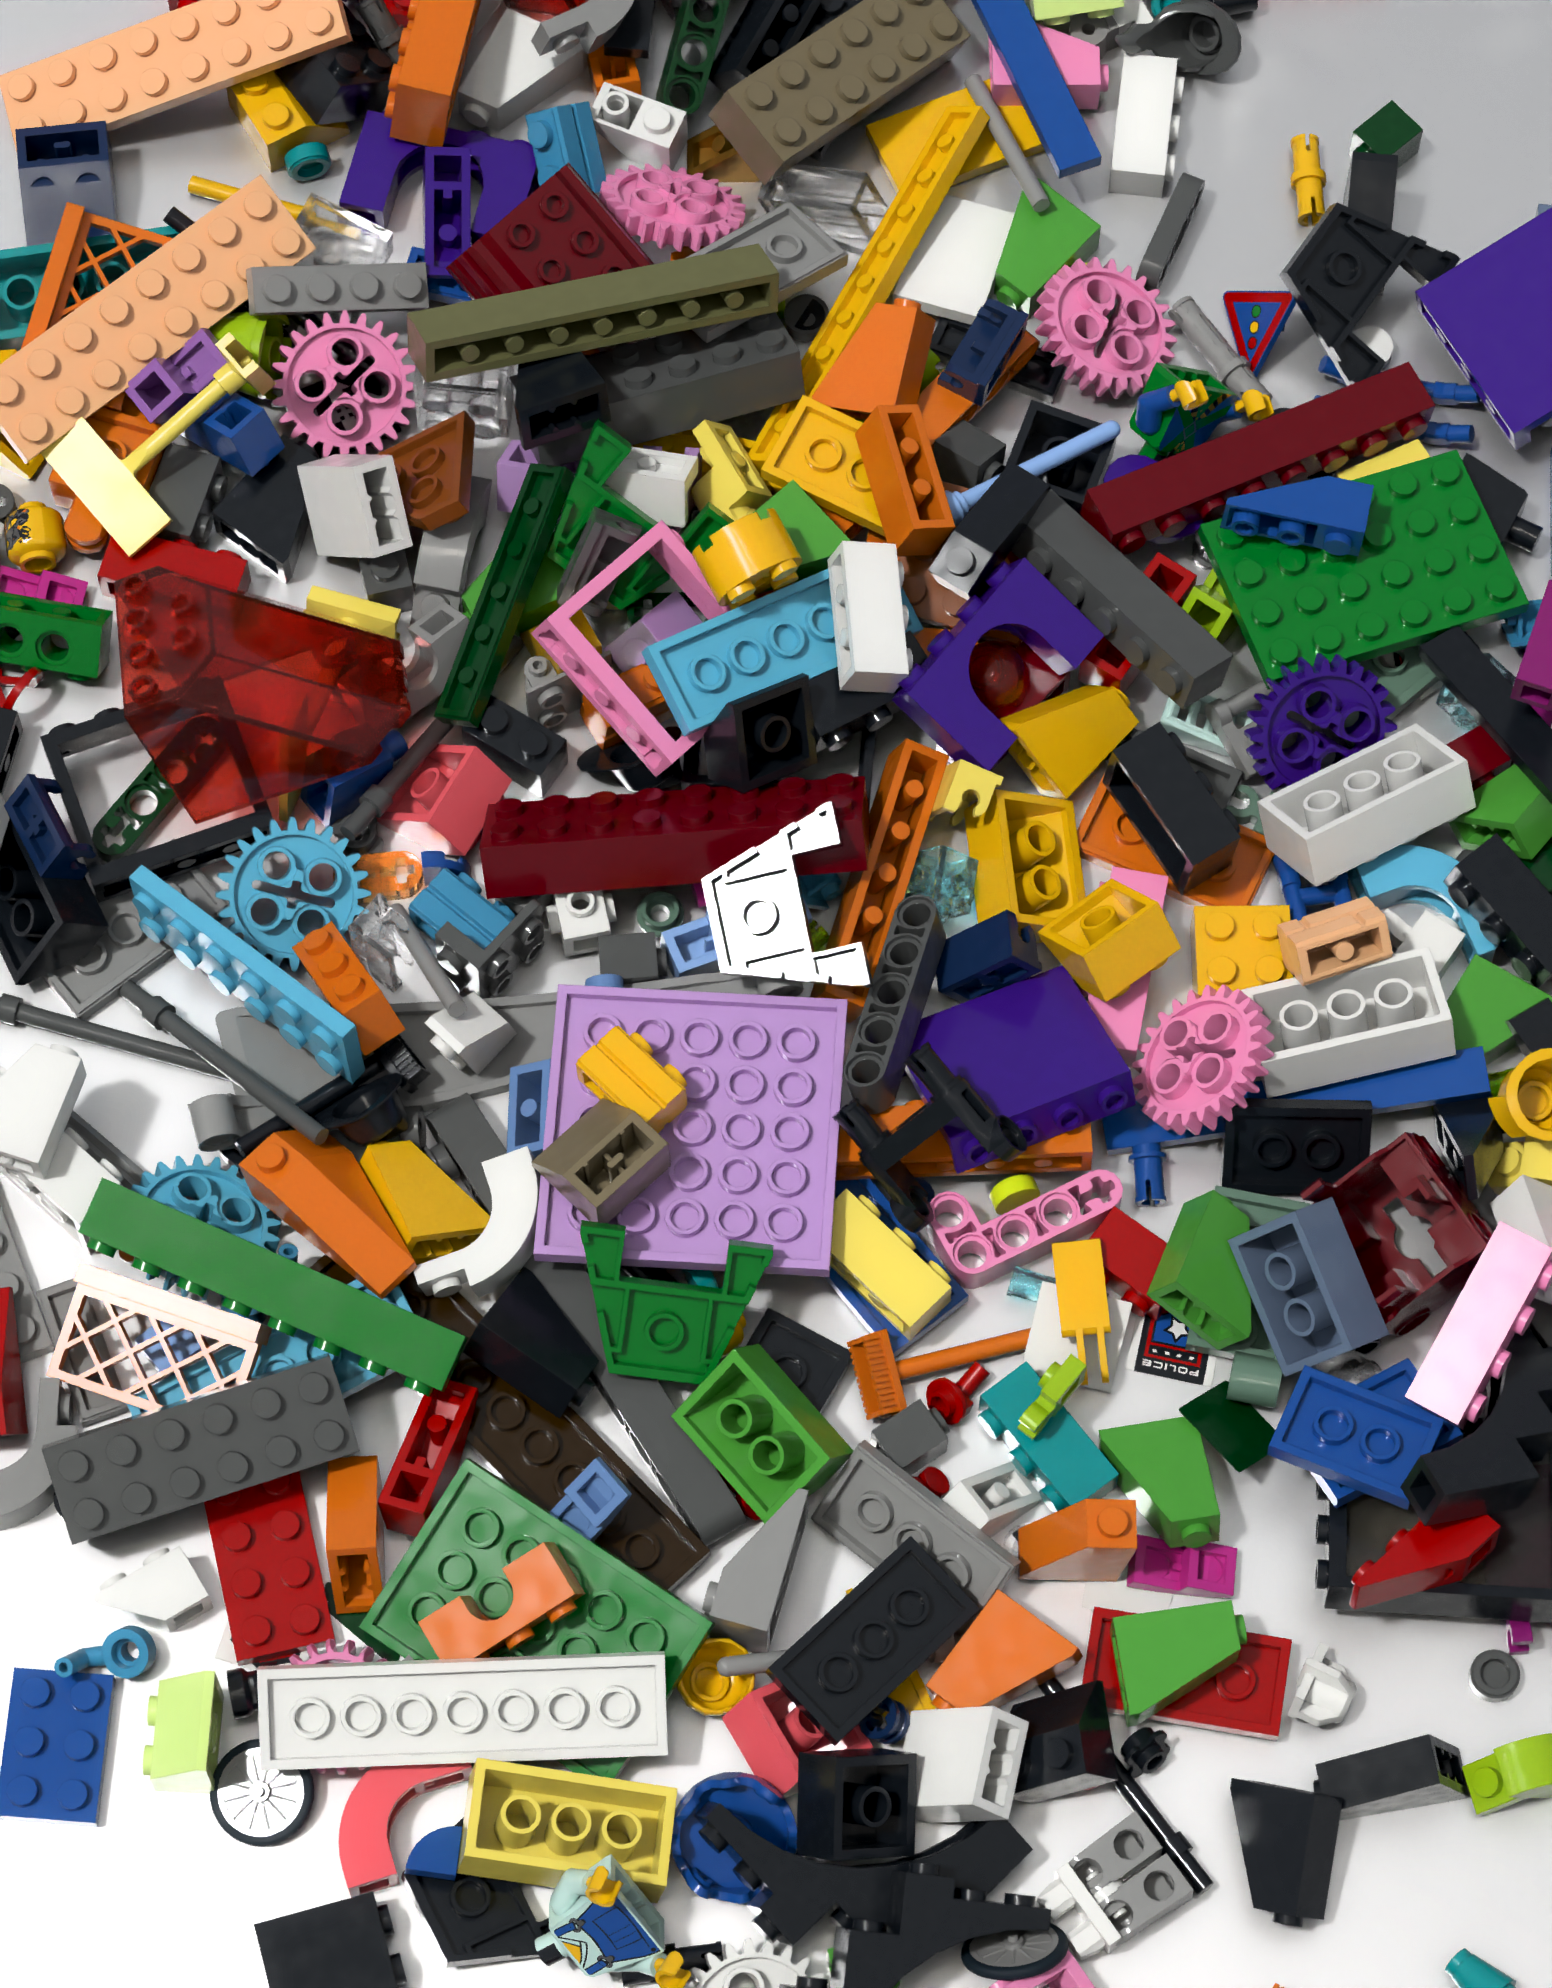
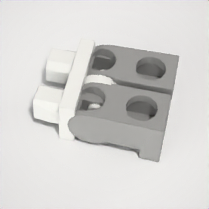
[1037,1810,1194,1961]

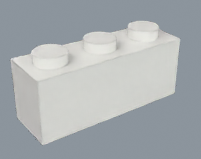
[1108,53,1184,198]
[827,541,913,693]

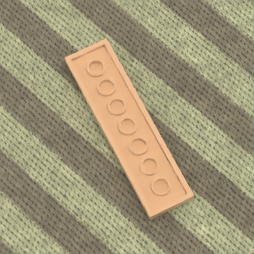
[0,0,353,152]
[0,174,317,464]

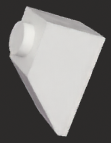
[942,1462,1042,1538]

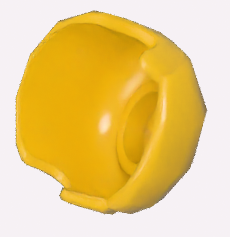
[677,1638,755,1716]

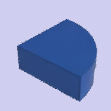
[421,851,472,886]
[404,1826,462,1881]

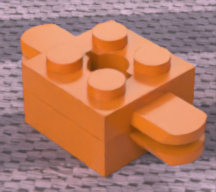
[48,395,165,554]

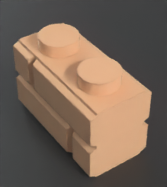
[1277,896,1393,986]

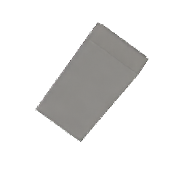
[36,1278,130,1428]

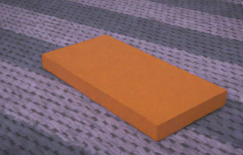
[1077,771,1275,906]

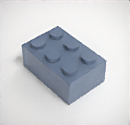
[1228,1197,1390,1377]

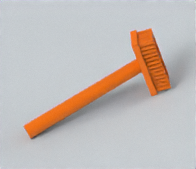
[847,1328,1031,1420]

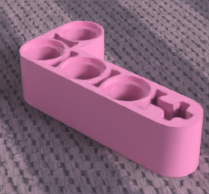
[926,1169,1123,1289]

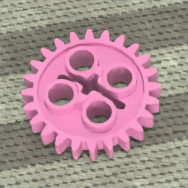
[599,164,746,252]
[1034,257,1177,399]
[271,310,419,458]
[1132,984,1274,1136]

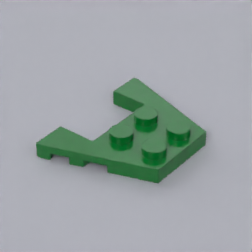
[547,419,734,610]
[580,1220,773,1385]

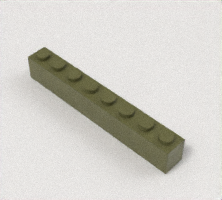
[407,243,779,383]

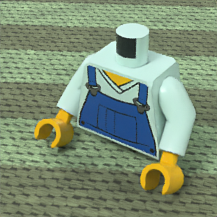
[535,1854,692,1988]

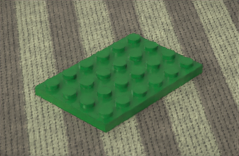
[1198,449,1529,690]
[359,1458,715,1779]

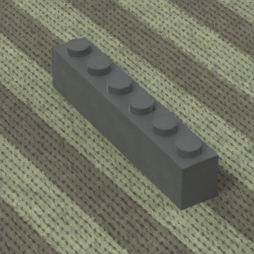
[1011,478,1233,709]

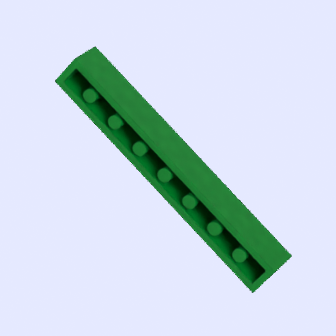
[78,1177,468,1397]

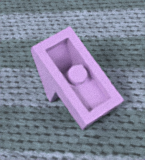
[604,590,703,672]

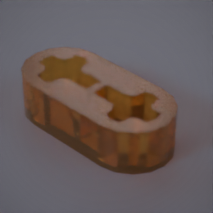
[333,851,424,904]

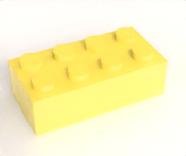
[457,1758,678,1903]

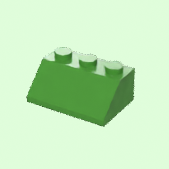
[671,1344,853,1524]

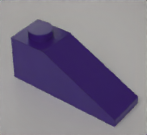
[422,146,471,279]

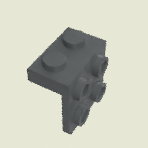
[435,899,545,999]

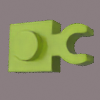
[1017,1354,1087,1440]

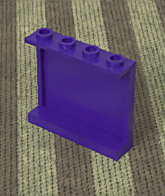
[1415,207,1552,451]
[903,965,1136,1174]

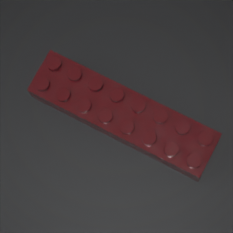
[479,773,871,899]

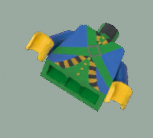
[1129,362,1274,461]

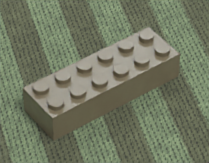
[708,0,971,186]

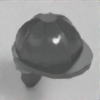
[1115,0,1241,75]

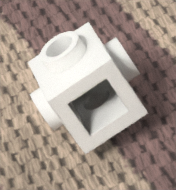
[546,890,617,957]

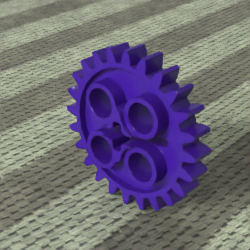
[1244,653,1397,791]

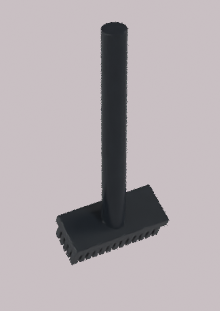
[234,1034,431,1158]

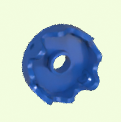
[671,1772,797,1904]

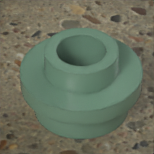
[637,891,684,938]

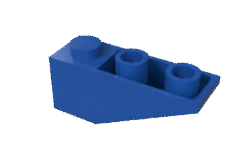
[180,393,285,477]
[1220,476,1374,556]

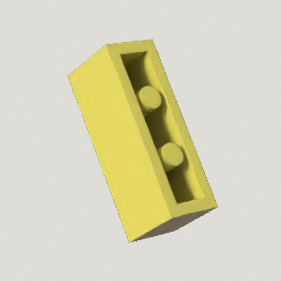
[830,1188,952,1341]

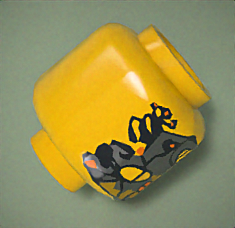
[4,501,67,574]

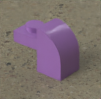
[124,328,227,424]

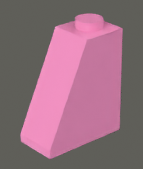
[988,22,1109,109]

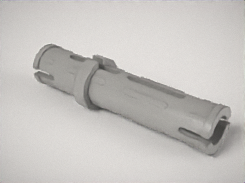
[1168,296,1272,400]

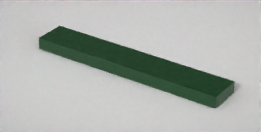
[433,463,575,728]

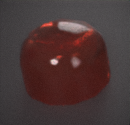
[969,640,1031,713]

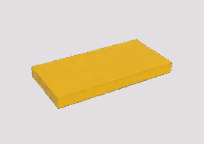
[866,79,1045,194]

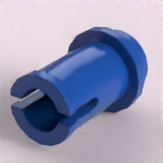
[1128,1143,1167,1207]

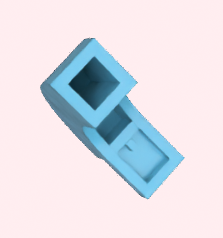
[1347,845,1498,964]

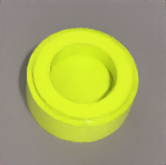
[989,1174,1040,1215]

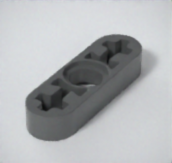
[1135,172,1205,290]

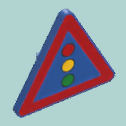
[1223,291,1296,378]

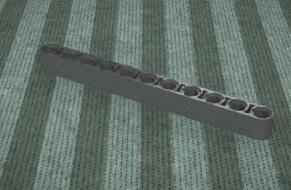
[425,1092,747,1547]

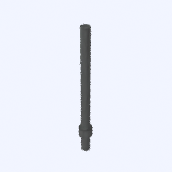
[340,635,524,840]
[120,980,329,1145]
[0,993,231,1081]

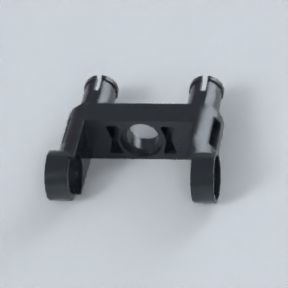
[832,1042,1027,1233]

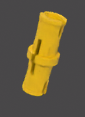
[1290,134,1326,227]

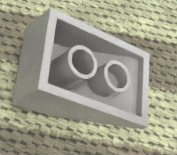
[702,1488,809,1653]

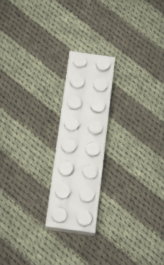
[257,1651,668,1771]

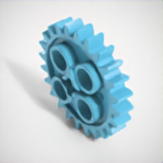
[215,816,371,972]
[131,1154,281,1300]

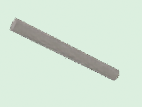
[964,74,1050,212]
[386,903,466,1018]

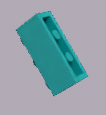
[978,1361,1119,1513]

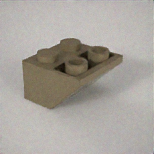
[531,1098,671,1223]

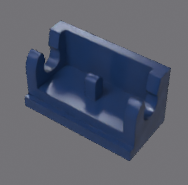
[937,298,1029,407]
[4,774,96,880]
[936,910,1042,1003]

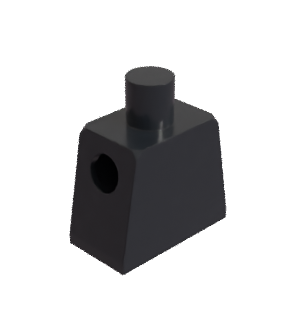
[1462,453,1543,553]

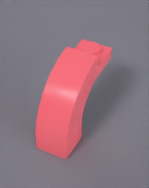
[339,1763,472,1898]

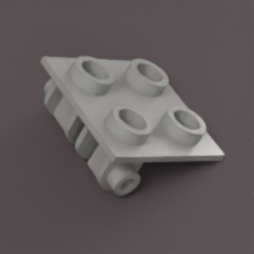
[524,650,612,729]

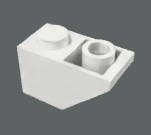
[591,82,688,171]
[425,992,517,1075]
[92,1545,213,1633]

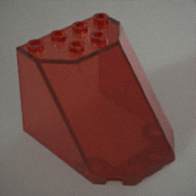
[114,566,411,824]

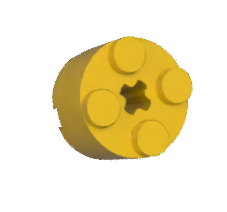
[692,508,802,610]

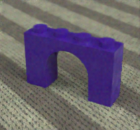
[339,110,539,245]
[892,557,1104,771]

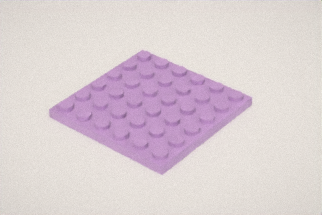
[533,984,848,1277]

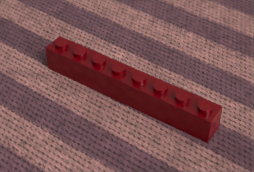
[1080,362,1436,554]

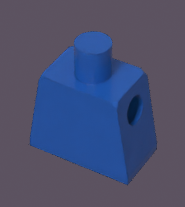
[300,724,409,828]

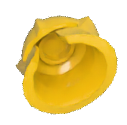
[1488,1048,1552,1141]

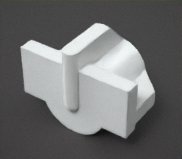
[1287,1642,1357,1726]

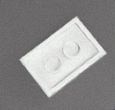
[892,195,1015,325]

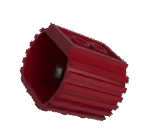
[446,162,654,300]

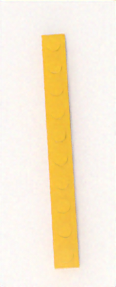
[748,106,990,472]

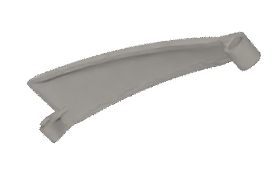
[187,972,804,1152]

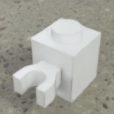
[1383,908,1466,980]

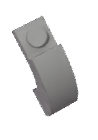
[531,0,634,56]
[410,476,492,624]
[0,1377,79,1531]

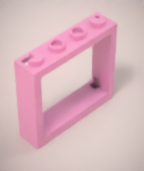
[531,520,731,777]

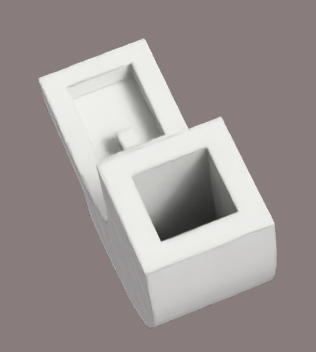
[413,1146,541,1298]

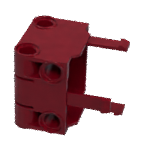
[1300,1132,1494,1337]

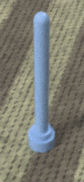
[945,420,1121,527]

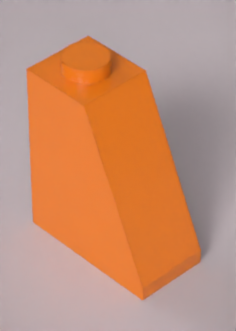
[812,298,936,421]
[326,1455,386,1614]
[1017,1499,1137,1582]
[926,1589,1083,1709]

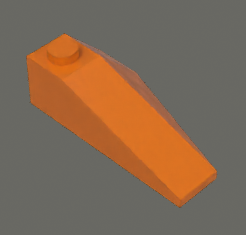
[238,1130,417,1299]

